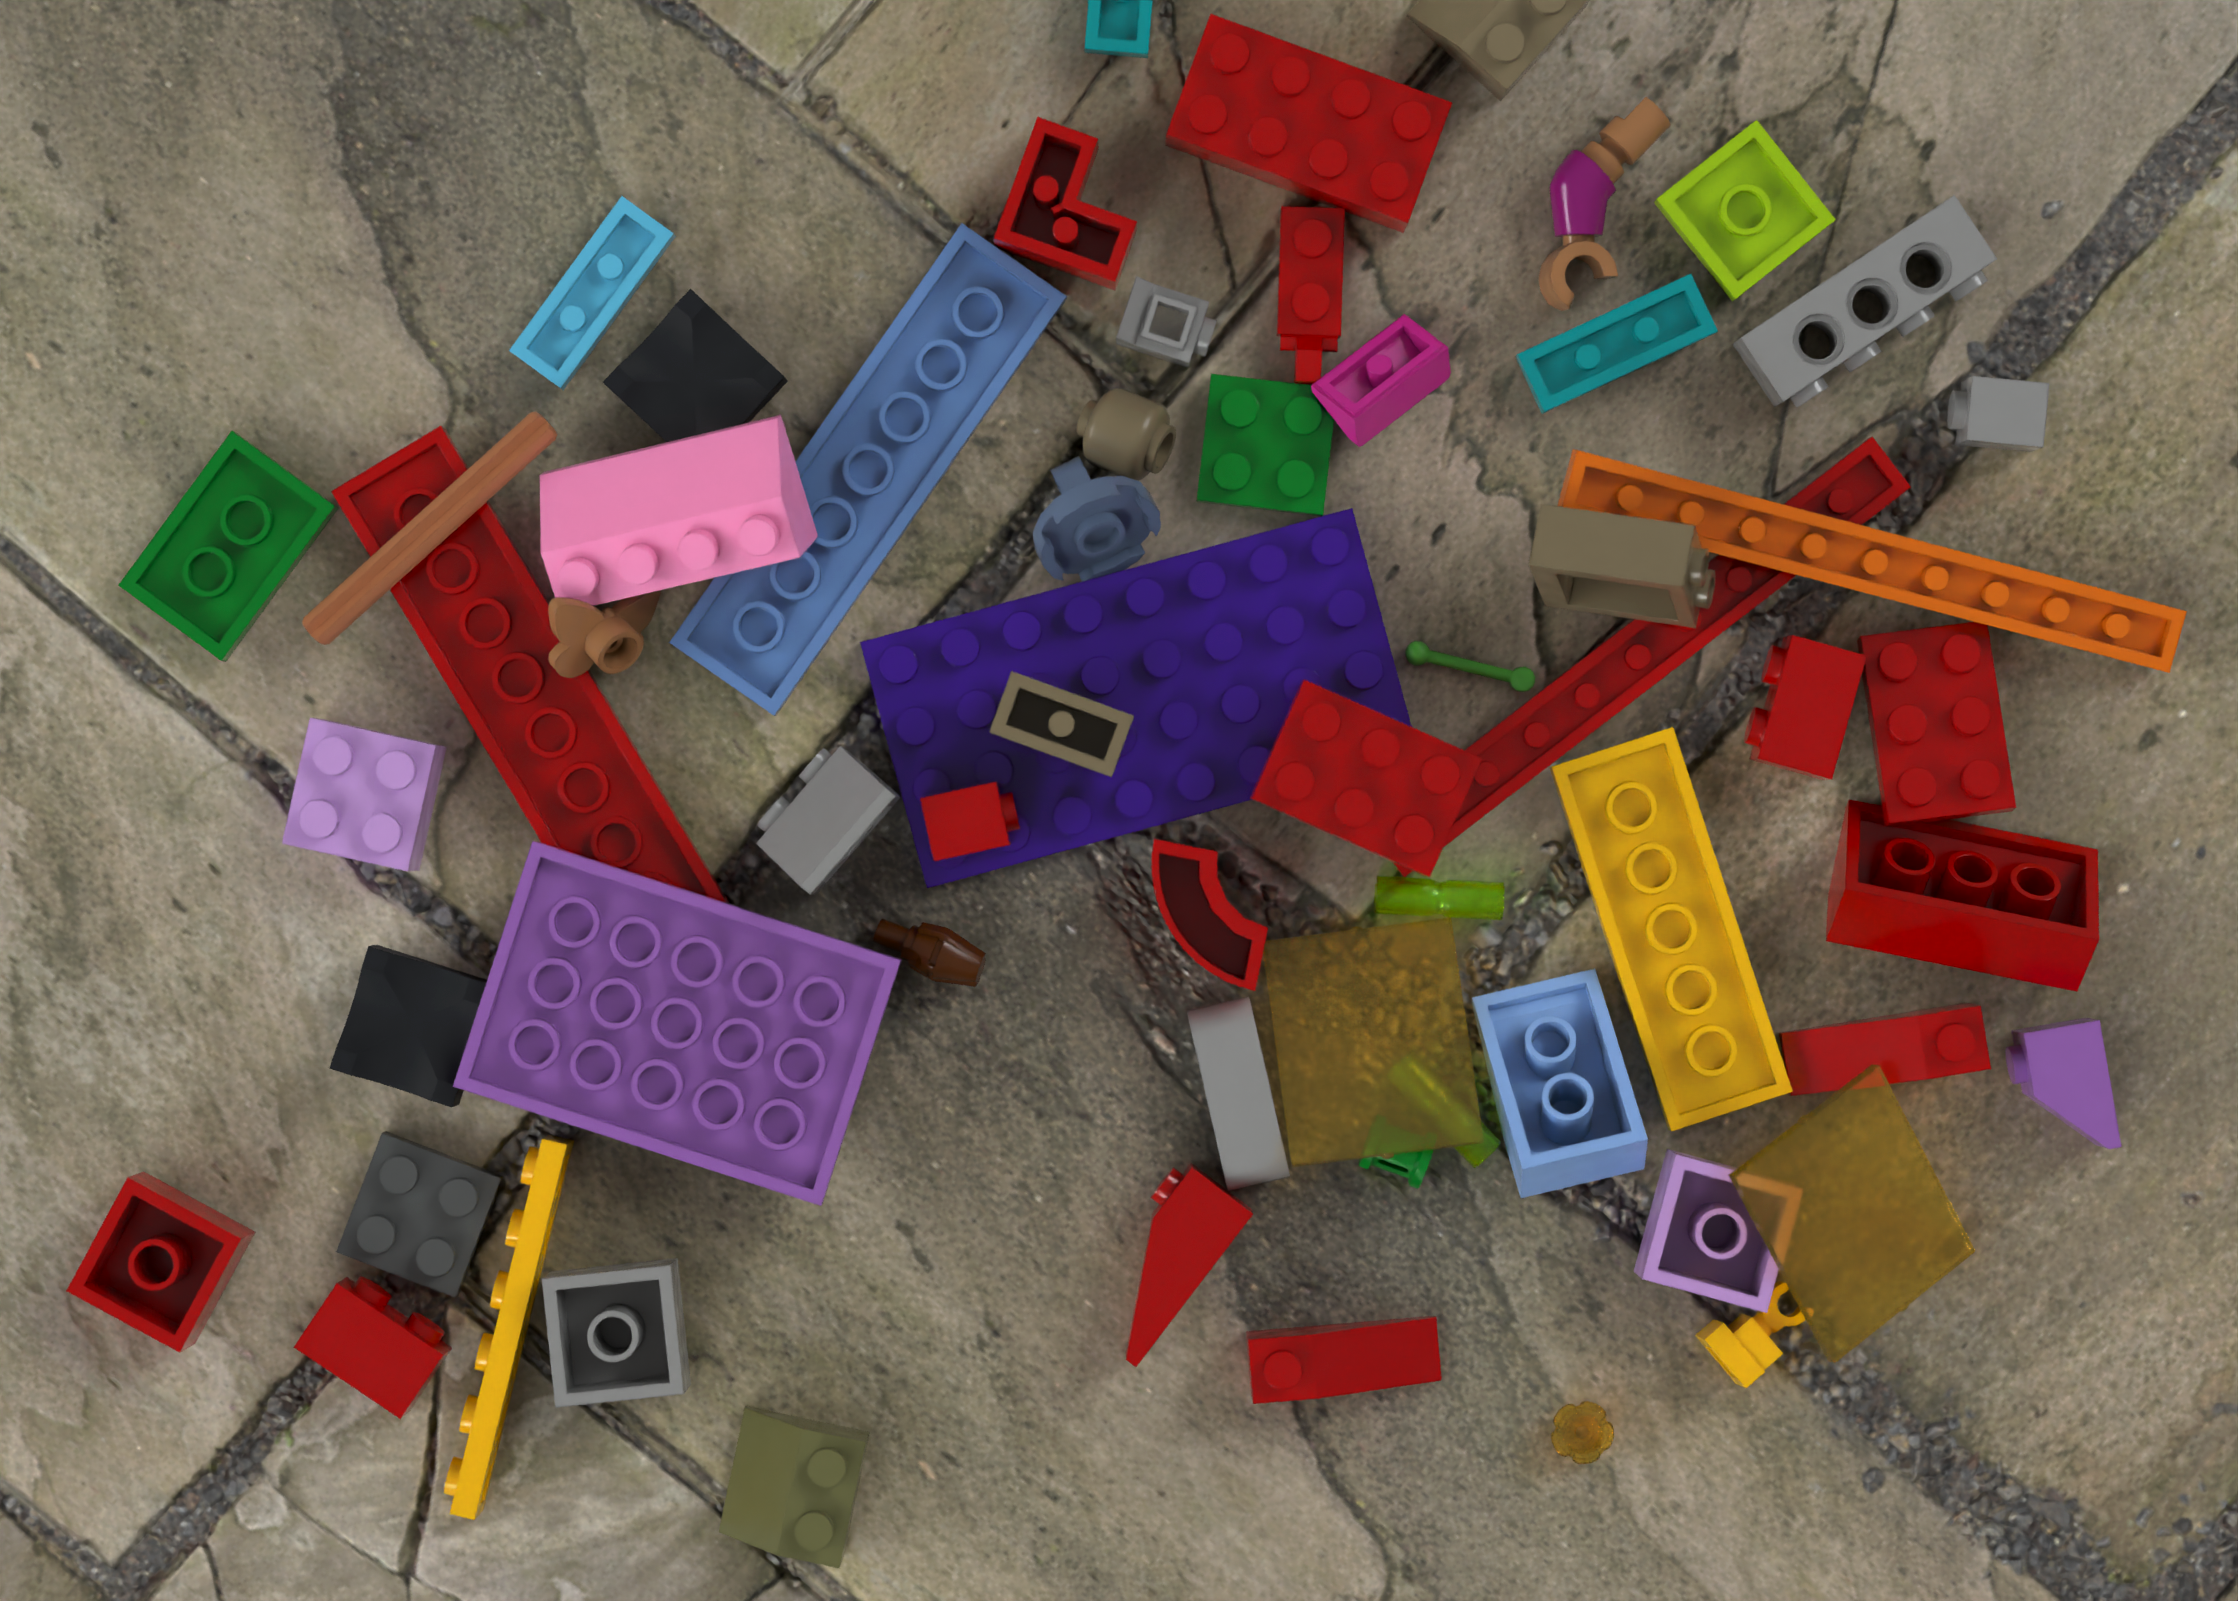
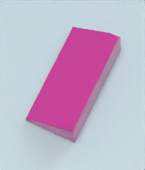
[1311,314,1451,447]

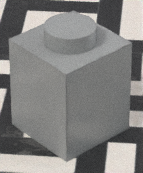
[1947,376,2050,452]

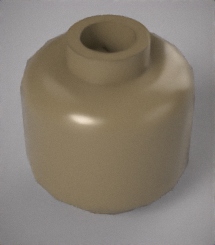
[1076,388,1176,481]

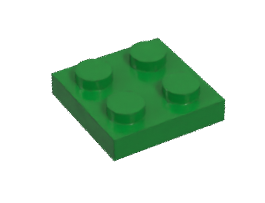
[1196,374,1334,516]

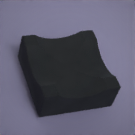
[603,289,788,442]
[329,945,487,1107]

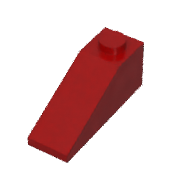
[1779,1002,1991,1096]
[1126,1163,1253,1367]
[1246,1316,1442,1404]

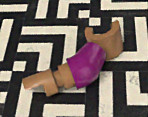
[1538,97,1671,311]

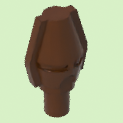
[873,919,986,987]

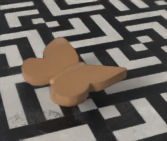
[548,590,661,678]

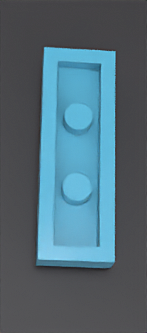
[509,196,676,391]

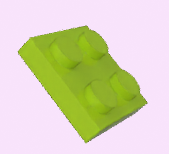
[1654,120,1836,302]

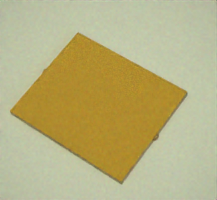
[1263,917,1484,1167]
[1729,1064,1976,1363]

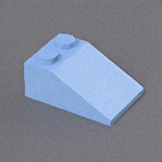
[1472,969,1648,1198]

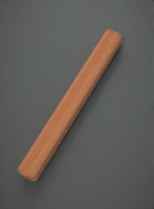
[302,411,557,645]

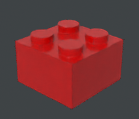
[66,1171,255,1353]

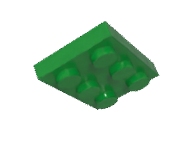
[118,431,339,662]

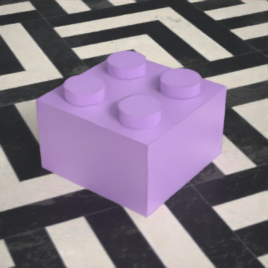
[282,718,447,872]
[1633,1149,1801,1313]

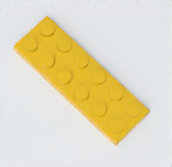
[1549,727,1793,1132]

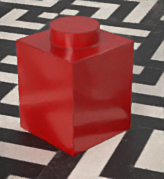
[920,782,1020,861]

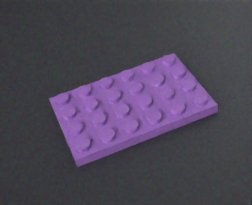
[453,841,902,1206]

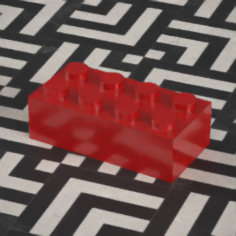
[1165,14,1453,233]

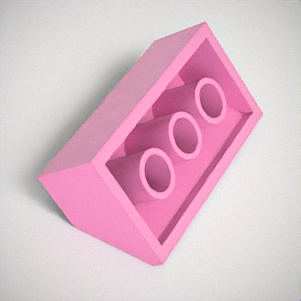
[540,415,818,606]

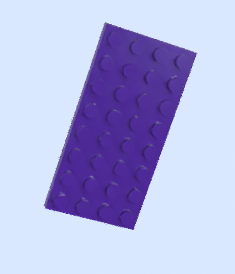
[860,508,1412,888]

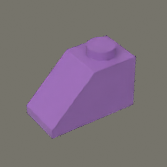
[2005,1018,2122,1149]

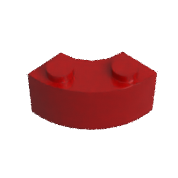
[1151,838,1268,991]

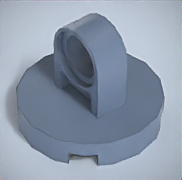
[1033,456,1161,582]

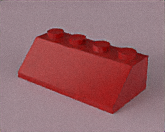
[1826,799,2099,992]

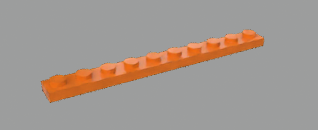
[1557,449,2187,673]

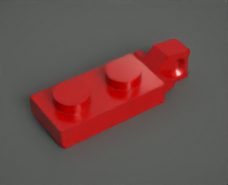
[1277,206,1345,385]

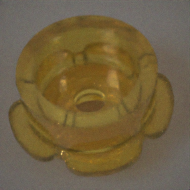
[1551,1401,1614,1464]

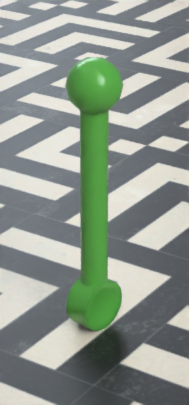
[1405,641,1535,692]

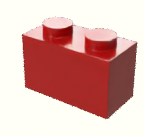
[1744,635,1867,780]
[294,1276,452,1419]

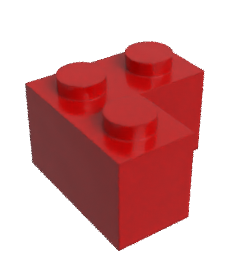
[994,117,1137,291]

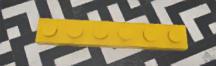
[444,1135,574,1520]

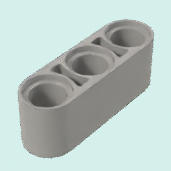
[1187,997,1290,1191]

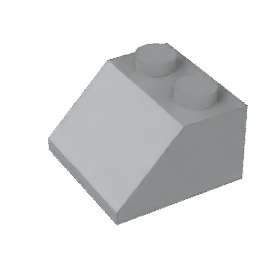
[756,746,901,895]

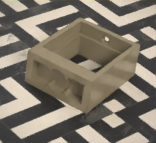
[1528,504,1715,628]

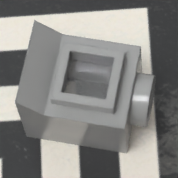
[1116,276,1217,368]

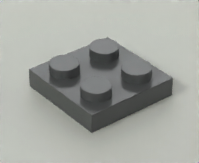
[336,1131,504,1298]

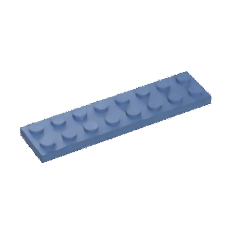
[669,223,1067,716]

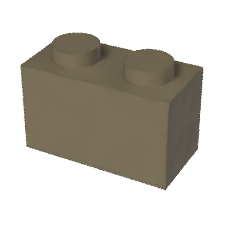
[989,671,1134,778]

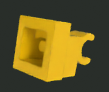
[1695,1281,1811,1388]

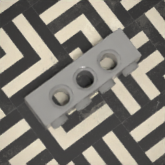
[1732,195,1997,408]

